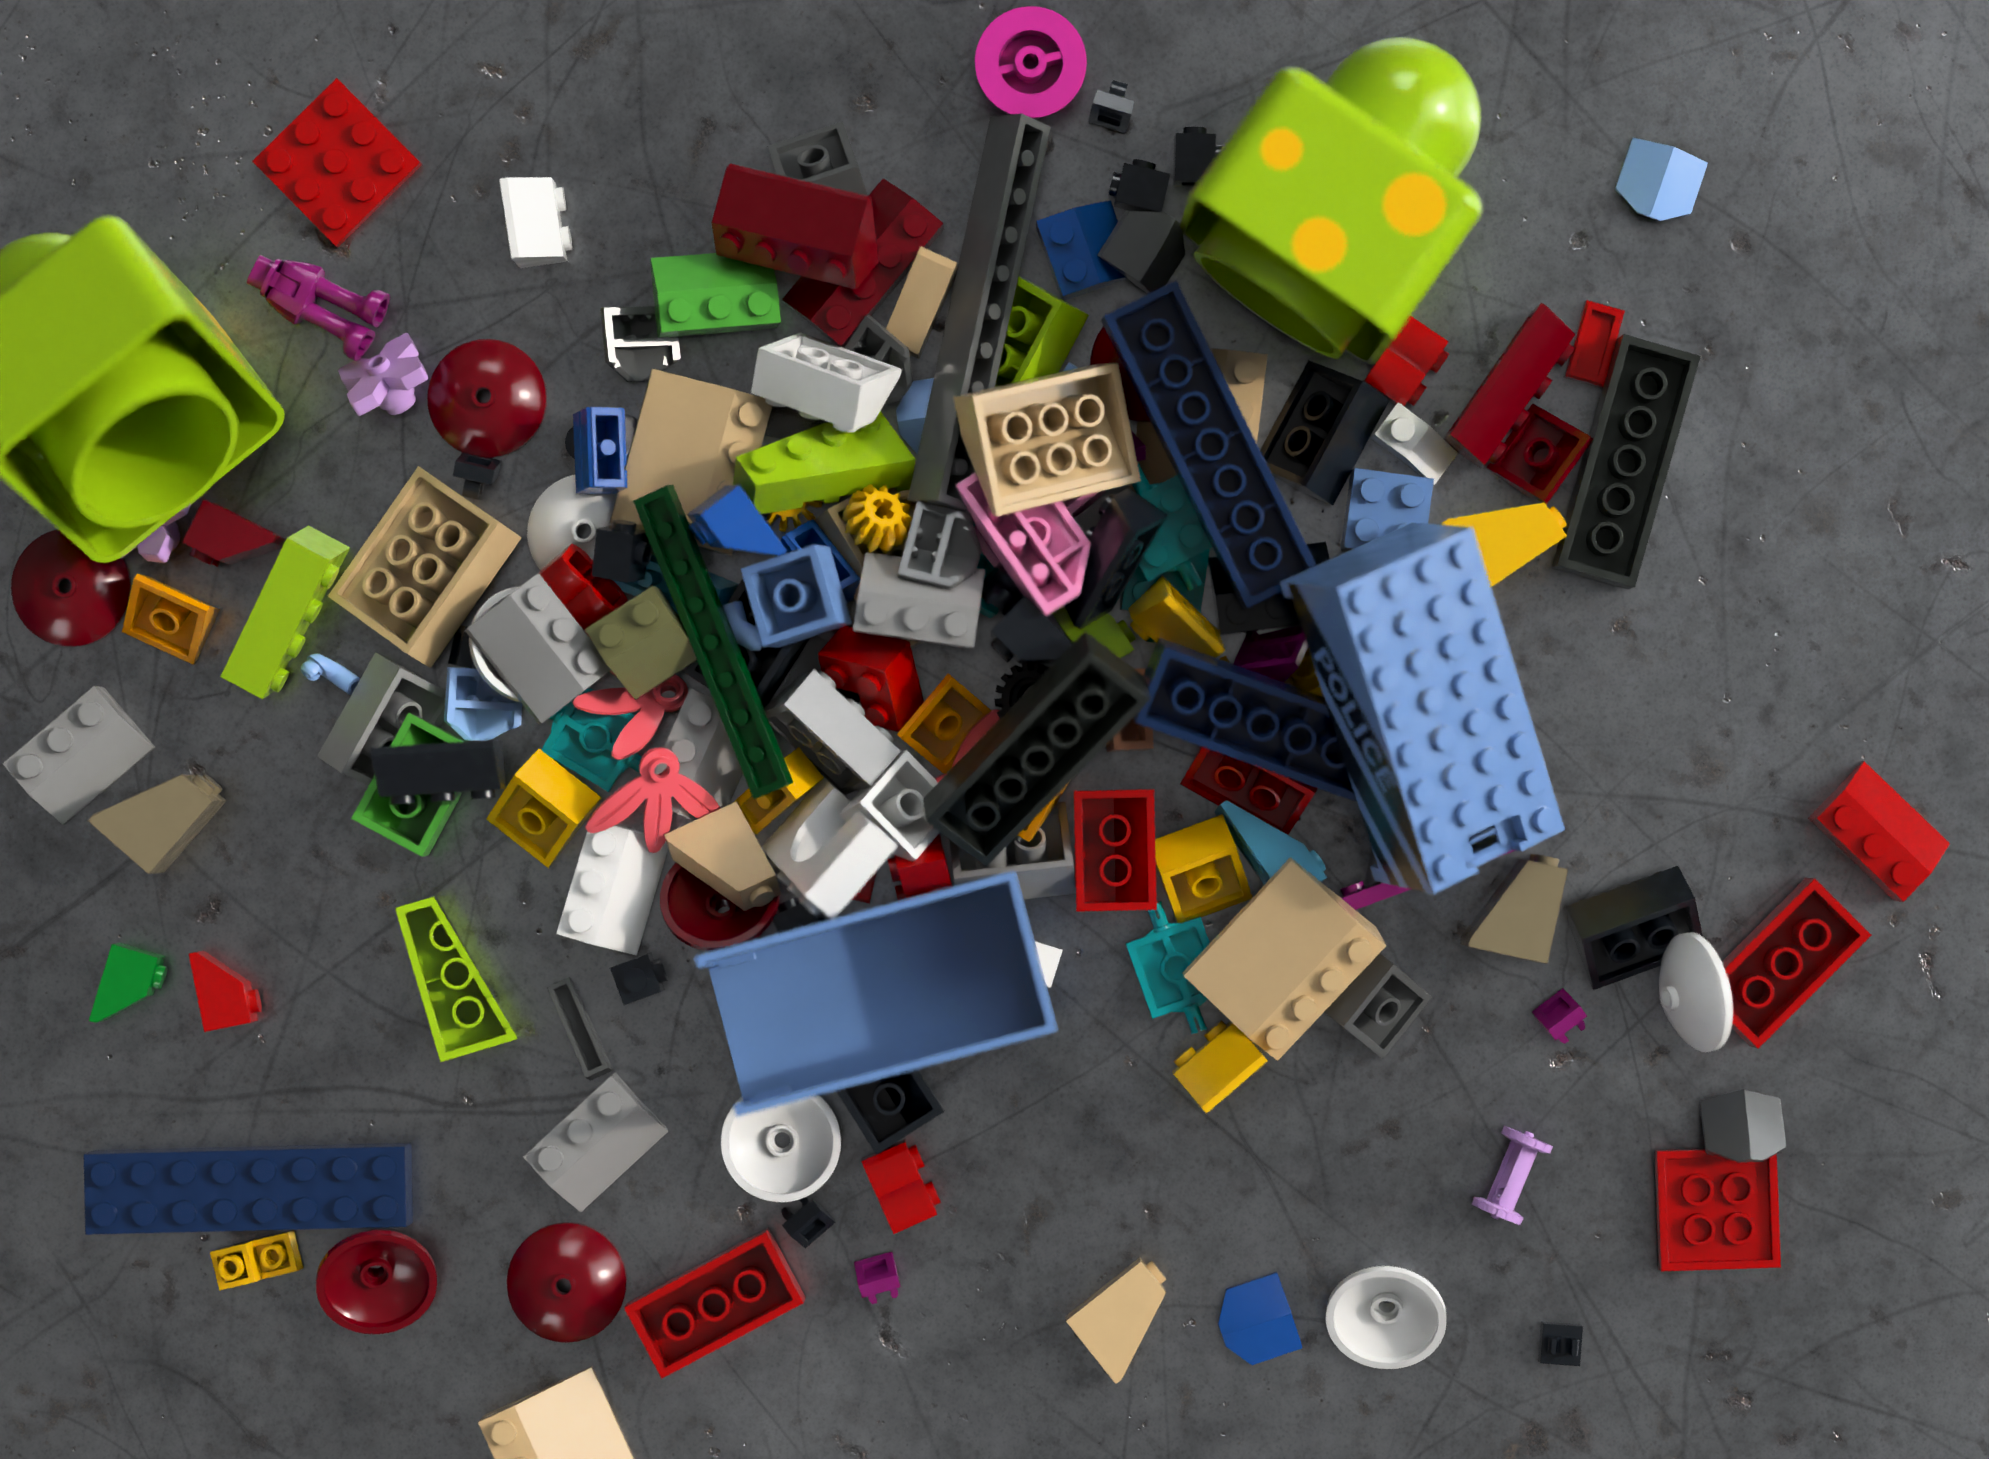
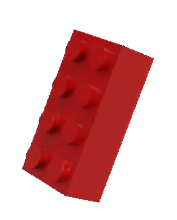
[1722,877,1872,1049]
[624,1227,806,1379]

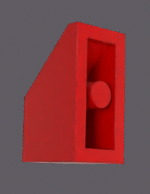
[189,951,262,1032]

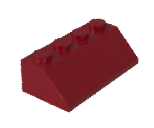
[711,163,879,289]
[782,178,944,348]
[1443,302,1576,468]

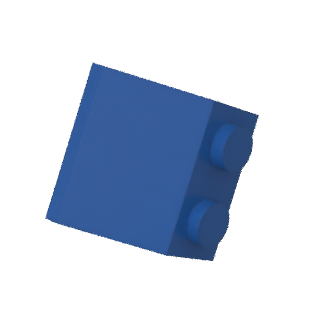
[1036,200,1127,301]
[687,485,787,556]

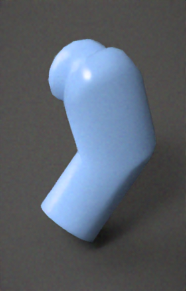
[723,601,766,651]
[301,653,360,695]

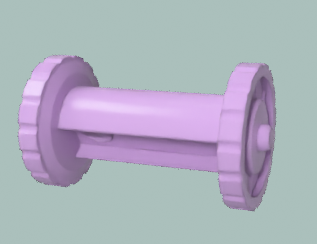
[1471,1126,1553,1225]

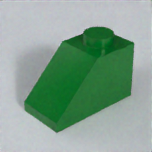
[89,943,168,1023]

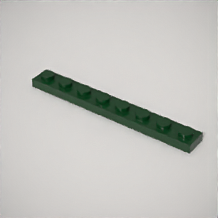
[633,485,794,799]

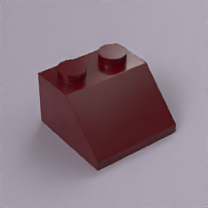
[182,499,286,567]

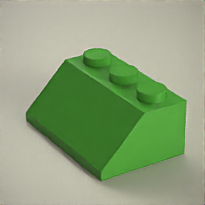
[650,253,781,338]
[351,713,466,857]

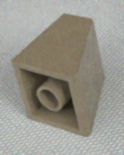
[88,774,226,874]
[1460,854,1568,964]

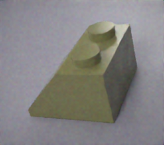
[585,586,697,700]

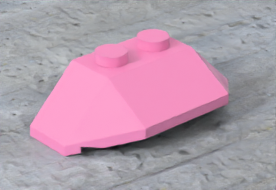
[956,472,1091,616]

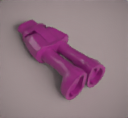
[247,255,390,362]

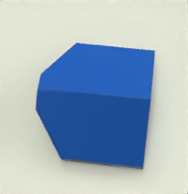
[1218,1272,1303,1365]

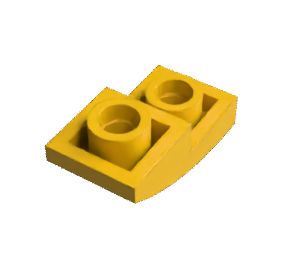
[210,1230,303,1291]

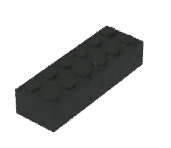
[1552,334,1701,589]
[923,631,1150,867]

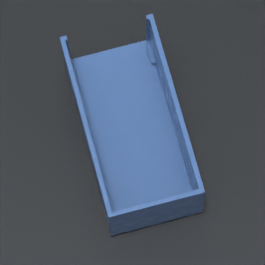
[695,871,1058,1117]

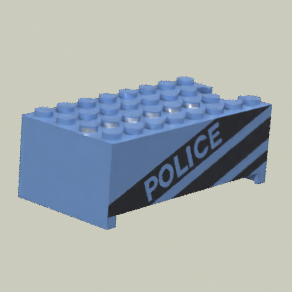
[1280,523,1565,894]

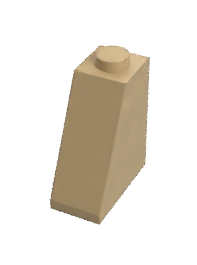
[886,246,958,359]
[664,801,781,911]
[1065,1257,1167,1384]

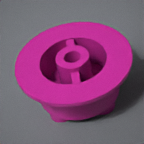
[975,6,1087,118]

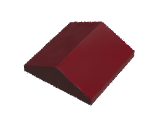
[1486,403,1593,504]

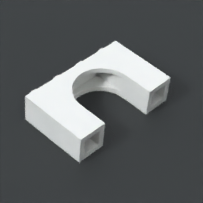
[761,778,898,919]

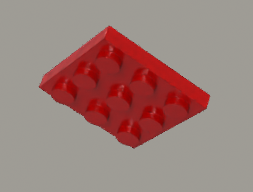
[252,78,422,248]
[1655,1149,1781,1271]

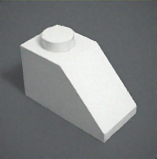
[1371,402,1458,485]

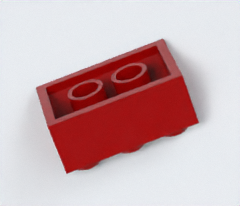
[1180,746,1317,835]
[1808,761,1950,902]
[1074,789,1157,912]

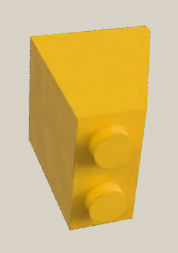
[1439,502,1567,587]

